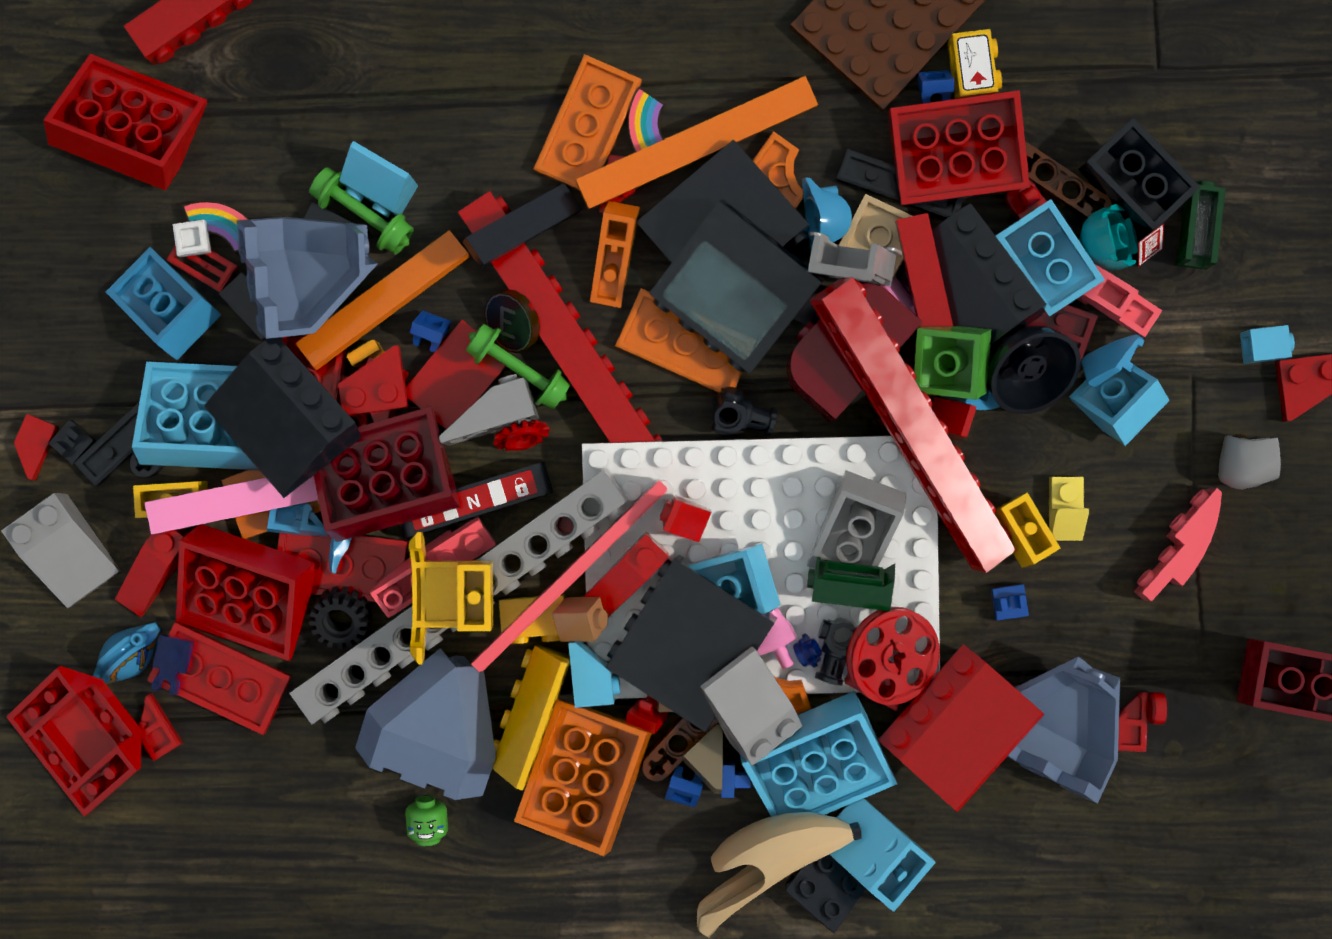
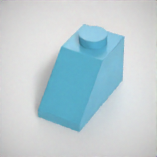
[568,642,621,708]

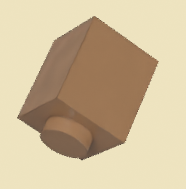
[552,597,608,642]

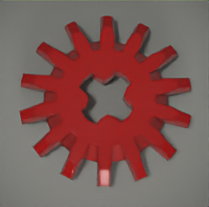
[493,420,550,451]

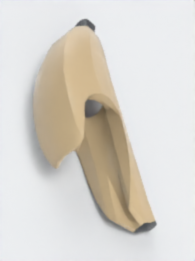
[697,812,862,938]

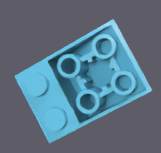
[830,798,936,912]

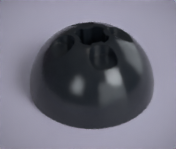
[988,326,1081,414]

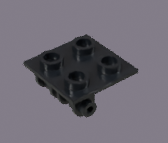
[785,854,866,934]

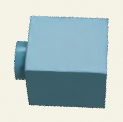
[1240,325,1295,364]

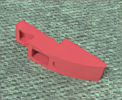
[1077,265,1163,338]
[1134,488,1222,602]
[370,516,496,618]

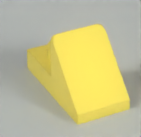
[1049,477,1089,541]

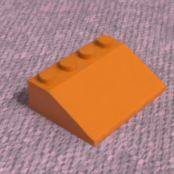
[514,699,652,856]

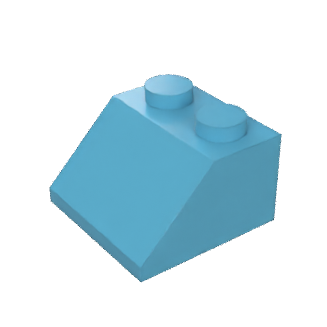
[339,141,418,218]
[1069,365,1170,446]

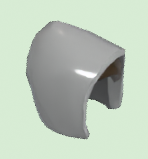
[1218,434,1281,490]

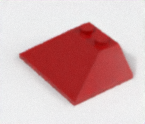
[6,666,142,817]

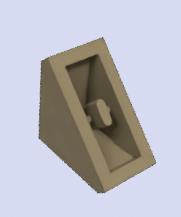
[683,724,723,794]

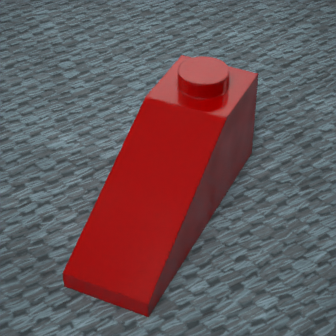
[115,528,188,617]
[583,531,670,618]

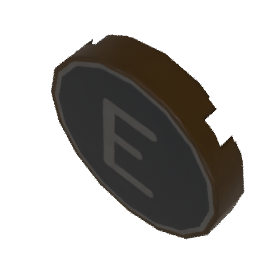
[484,289,540,353]

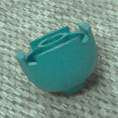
[1079,204,1138,271]

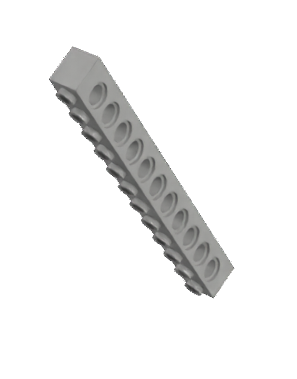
[289,468,629,725]

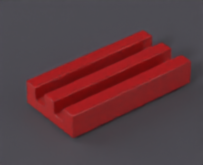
[166,246,239,292]

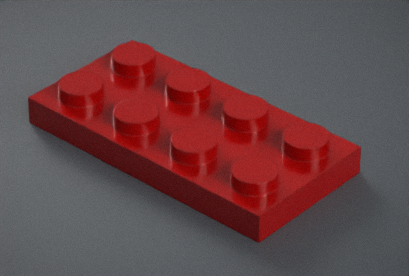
[277,533,409,602]
[147,622,293,735]

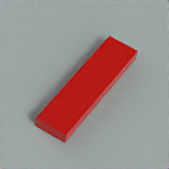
[895,213,953,327]

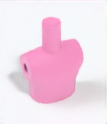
[757,607,797,669]

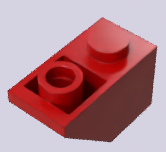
[659,495,712,542]

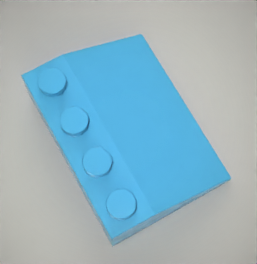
[132,362,259,470]
[740,691,898,817]

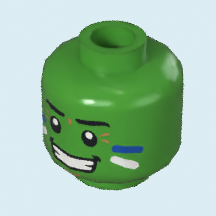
[405,795,448,846]

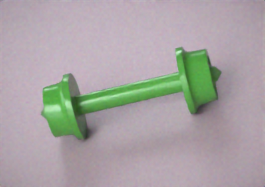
[309,167,414,255]
[465,324,571,410]

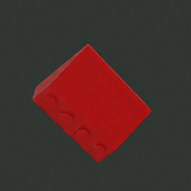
[43,54,207,191]
[887,90,1030,205]
[176,524,315,661]
[878,644,1044,812]

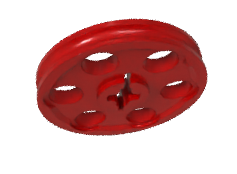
[846,607,940,705]

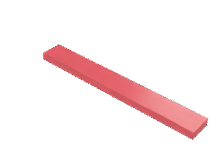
[472,479,667,672]

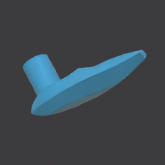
[329,538,352,574]

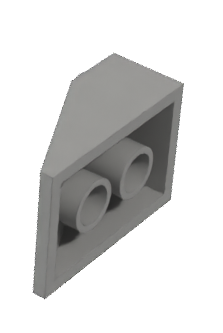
[439,374,539,446]
[807,470,906,577]
[1,493,121,608]
[700,646,802,766]

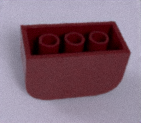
[786,283,922,423]
[1236,638,1332,722]

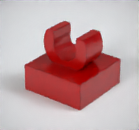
[626,695,669,734]

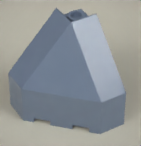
[237,217,378,339]
[355,648,496,800]
[1007,656,1120,804]

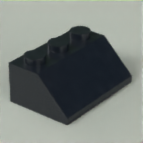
[1078,118,1200,237]

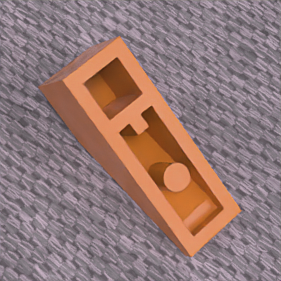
[590,201,640,308]

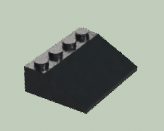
[896,203,1047,350]
[204,337,362,498]

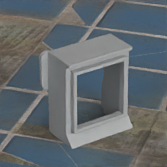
[808,232,902,287]

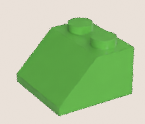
[914,326,992,400]

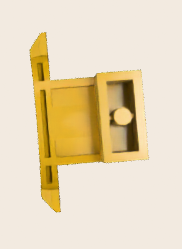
[409,532,493,665]

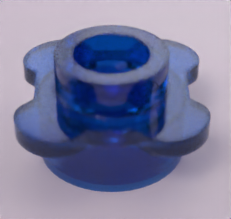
[793,633,822,668]

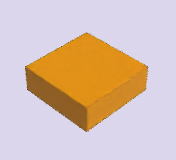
[347,340,384,368]

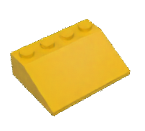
[492,644,570,791]

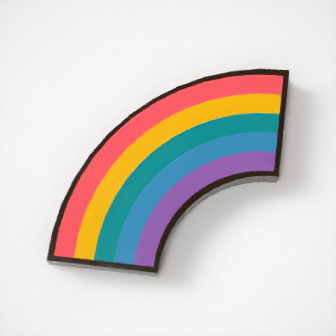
[628,87,665,152]
[182,201,250,254]

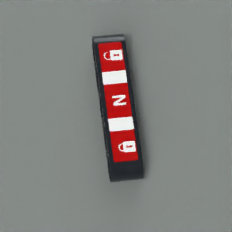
[400,462,554,539]

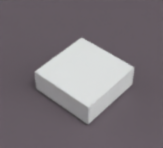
[172,220,211,257]

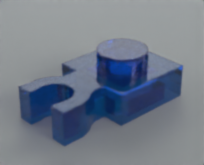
[151,634,194,695]

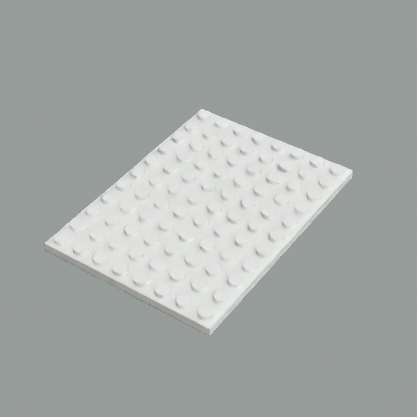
[582,436,940,699]

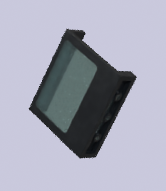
[649,199,825,373]

